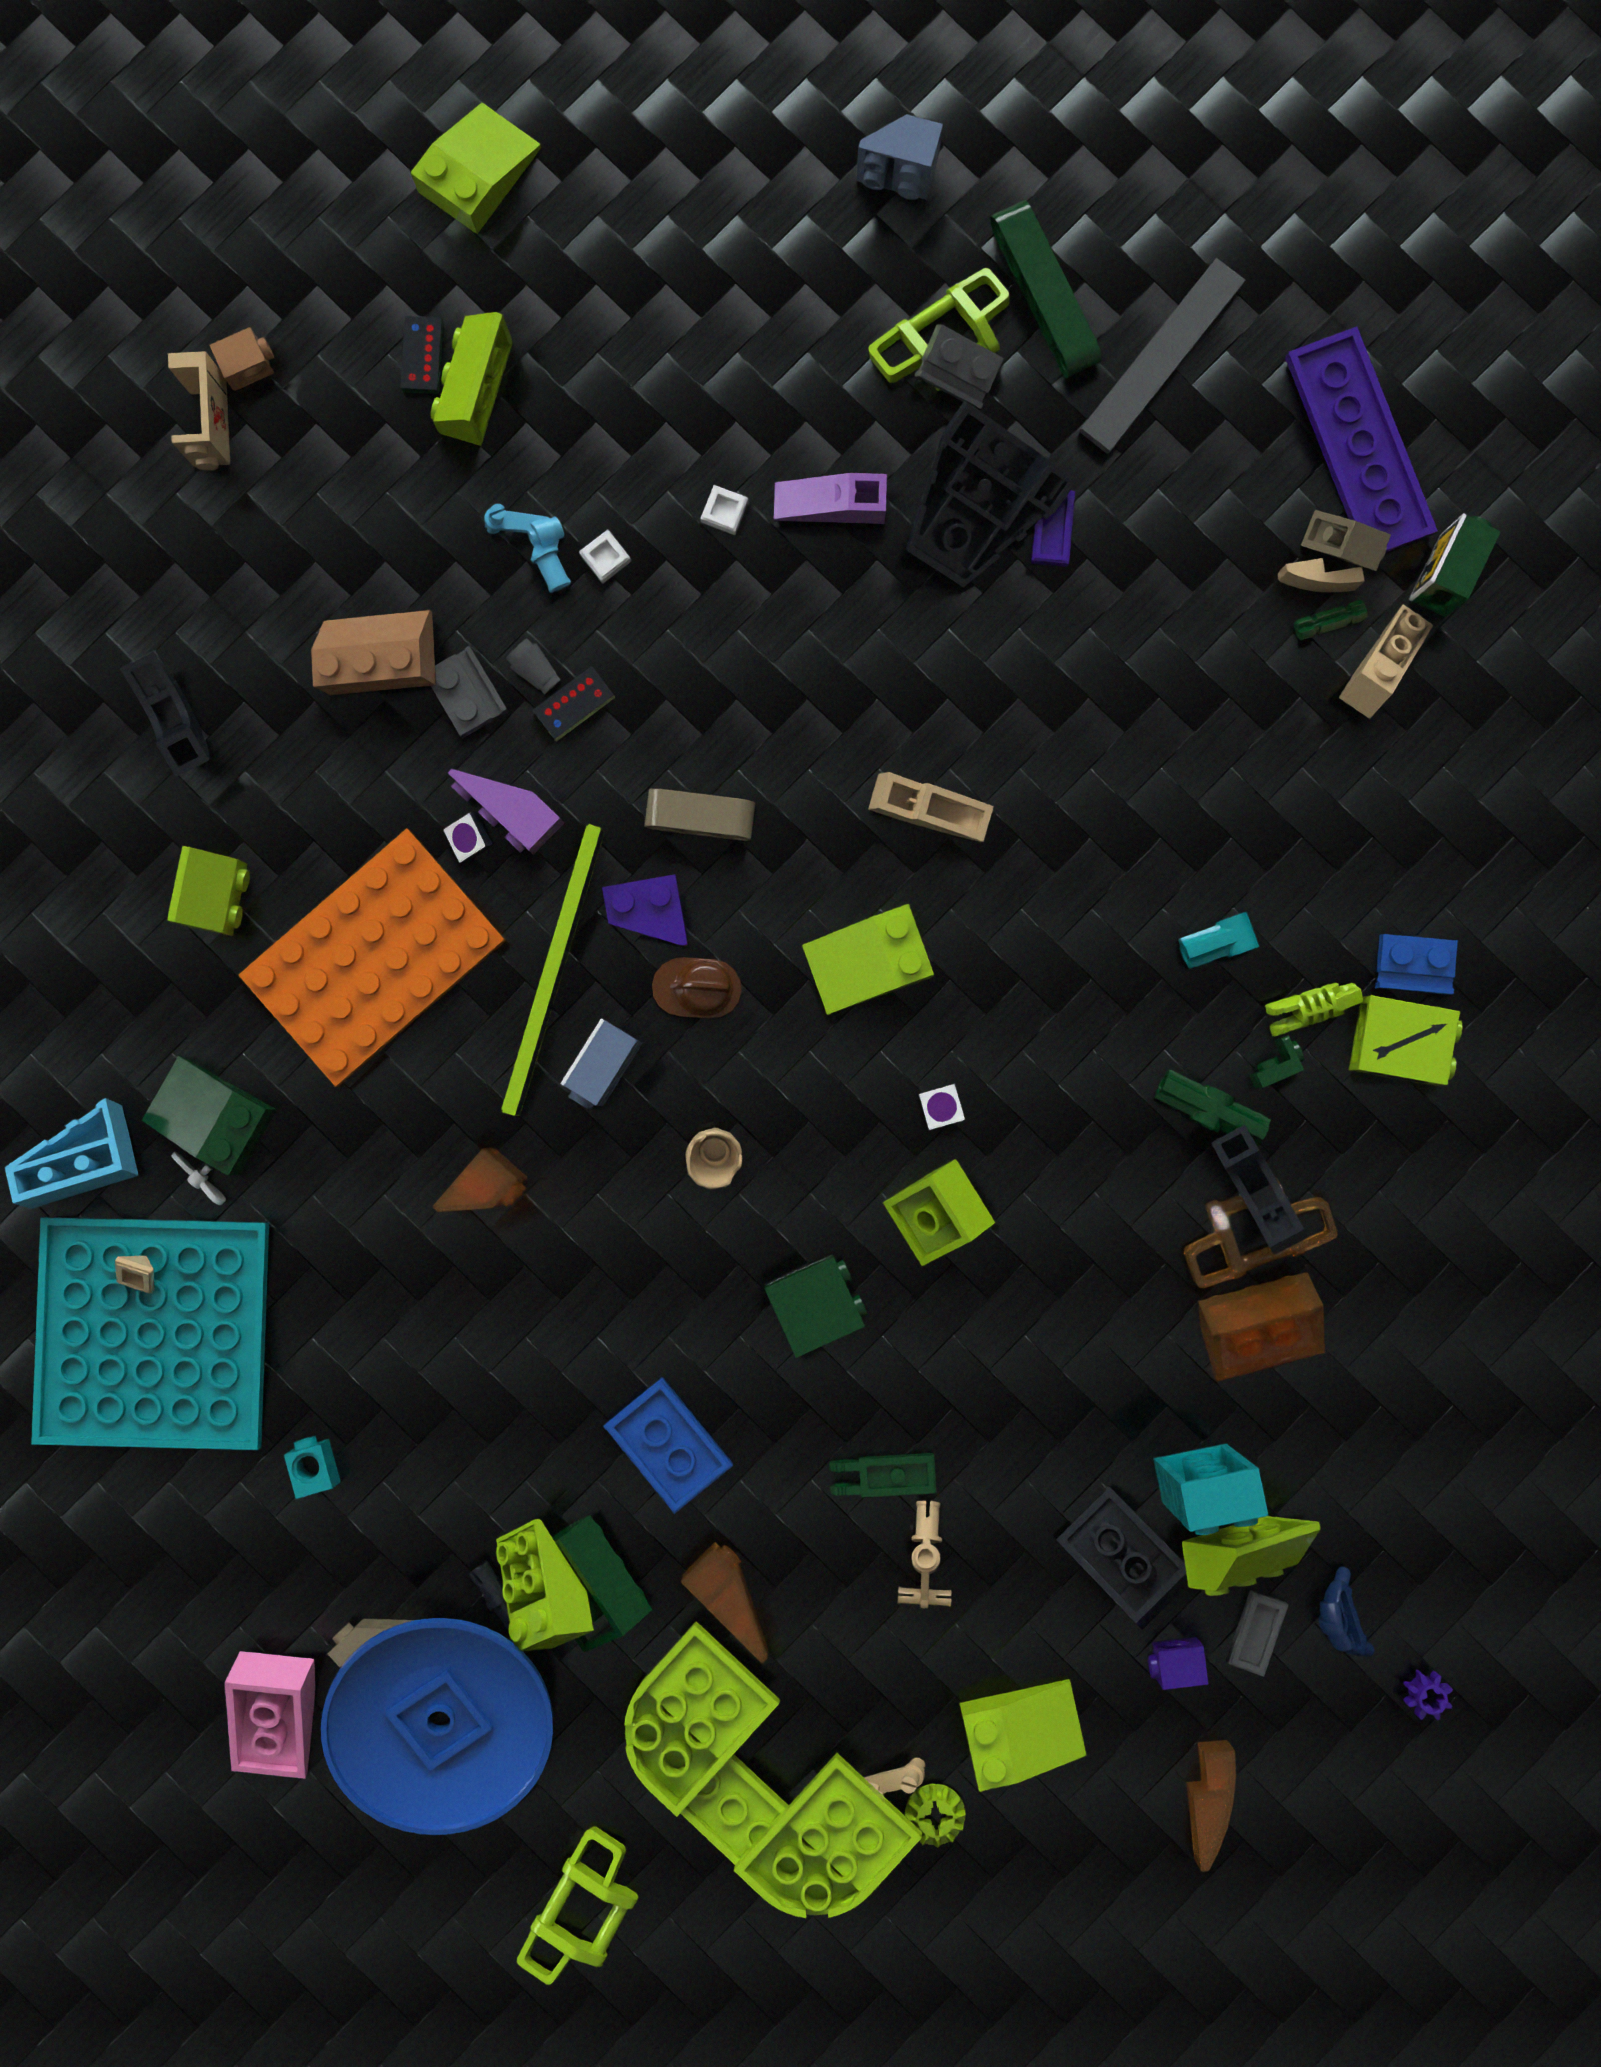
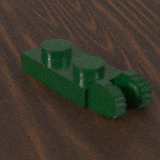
[829,1453,936,1497]

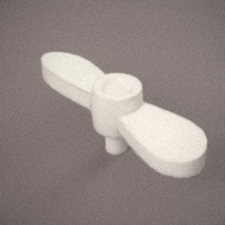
[171,1151,226,1205]

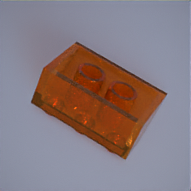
[1198,1272,1325,1381]

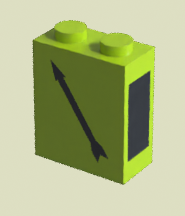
[1349,995,1463,1086]

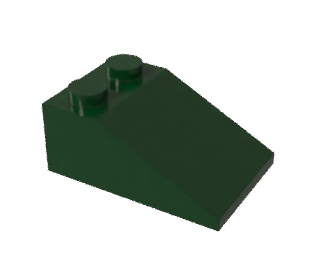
[142,1056,277,1176]

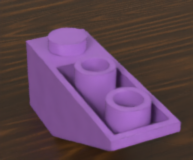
[774,473,887,524]
[448,769,564,855]

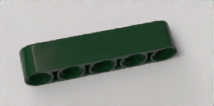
[990,200,1102,378]

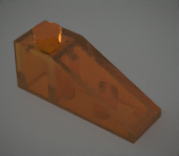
[681,1542,768,1663]

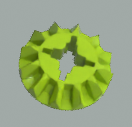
[905,1784,966,1848]

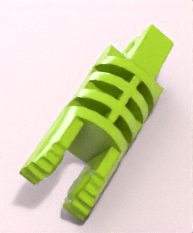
[1265,982,1363,1036]

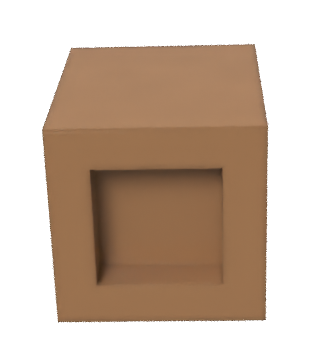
[210,327,274,391]

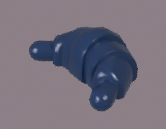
[1318,1567,1375,1657]

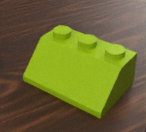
[431,312,513,446]
[1182,1516,1320,1596]

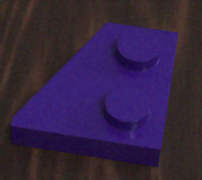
[602,874,688,947]

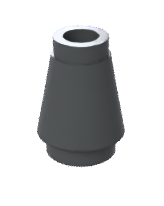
[506,639,561,694]

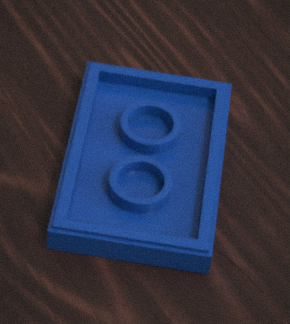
[604,1377,733,1514]

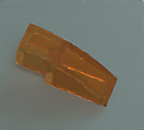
[1186,1740,1236,1871]

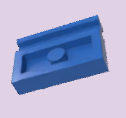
[1375,934,1458,995]

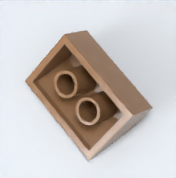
[311,610,436,695]

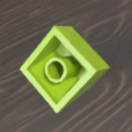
[167,846,250,936]
[883,1159,995,1266]

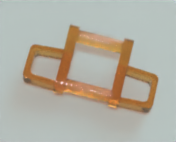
[1184,1178,1338,1288]

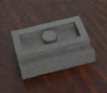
[914,325,1004,409]
[431,646,509,739]

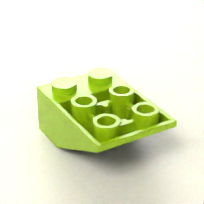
[496,1519,594,1652]

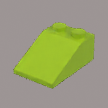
[411,103,542,234]
[802,904,934,1015]
[960,1679,1086,1792]

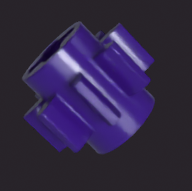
[1403,1670,1453,1720]

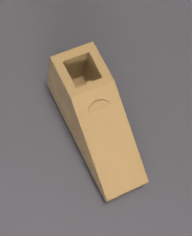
[1339,605,1433,719]

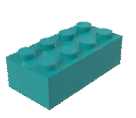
[1153,1444,1269,1535]

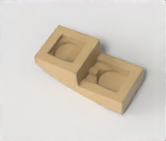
[1278,558,1365,592]

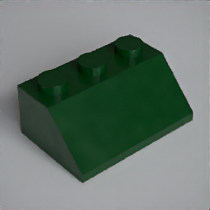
[552,1515,653,1653]

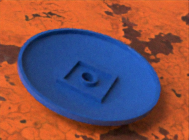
[321,1618,553,1835]

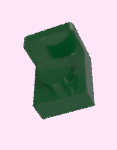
[1249,1036,1304,1089]

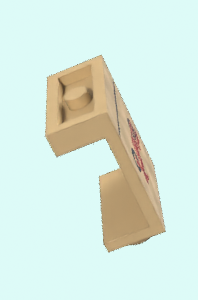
[168,351,230,470]

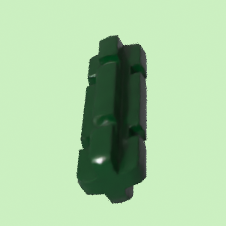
[1294,600,1368,640]

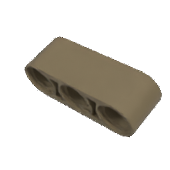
[644,789,756,841]

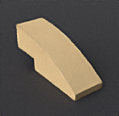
[868,772,994,842]

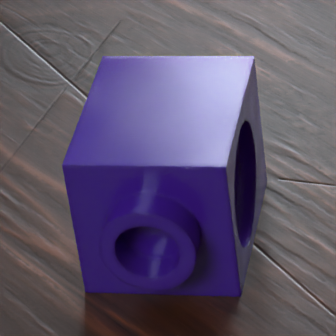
[1148,1637,1208,1690]

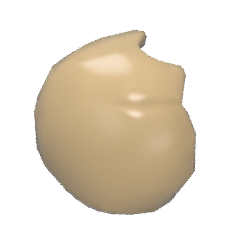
[685,1128,742,1190]

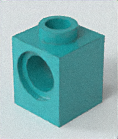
[284,1436,341,1499]

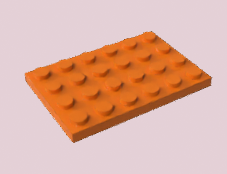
[239,828,506,1087]

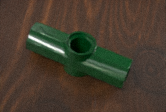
[1154,1069,1271,1146]

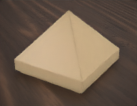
[115,1256,155,1294]

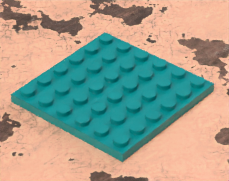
[31,1217,269,1450]

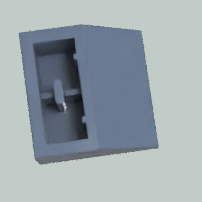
[857,114,943,200]

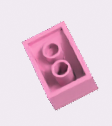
[225,1651,316,1779]

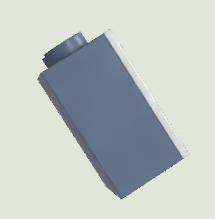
[560,1019,643,1109]

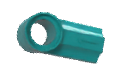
[1178,912,1260,969]

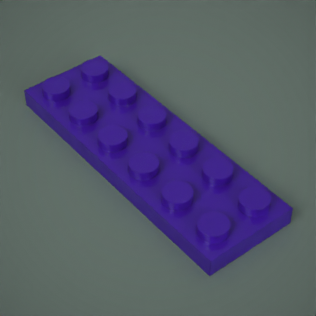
[1285,326,1438,553]

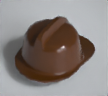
[652,957,741,1018]

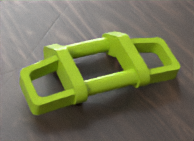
[869,268,1009,391]
[517,1826,639,1985]

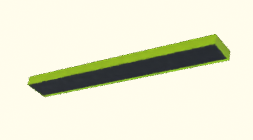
[501,824,605,1116]

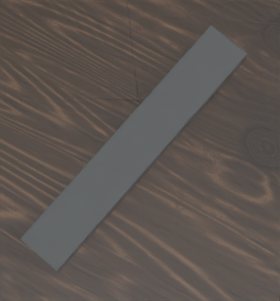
[1079,258,1245,454]

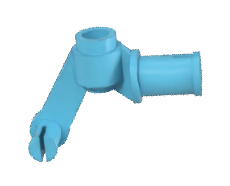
[484,504,571,593]

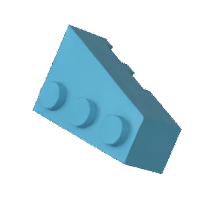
[5,1098,139,1209]

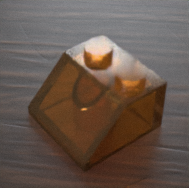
[433,1148,527,1212]

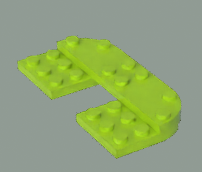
[624,1621,922,1918]

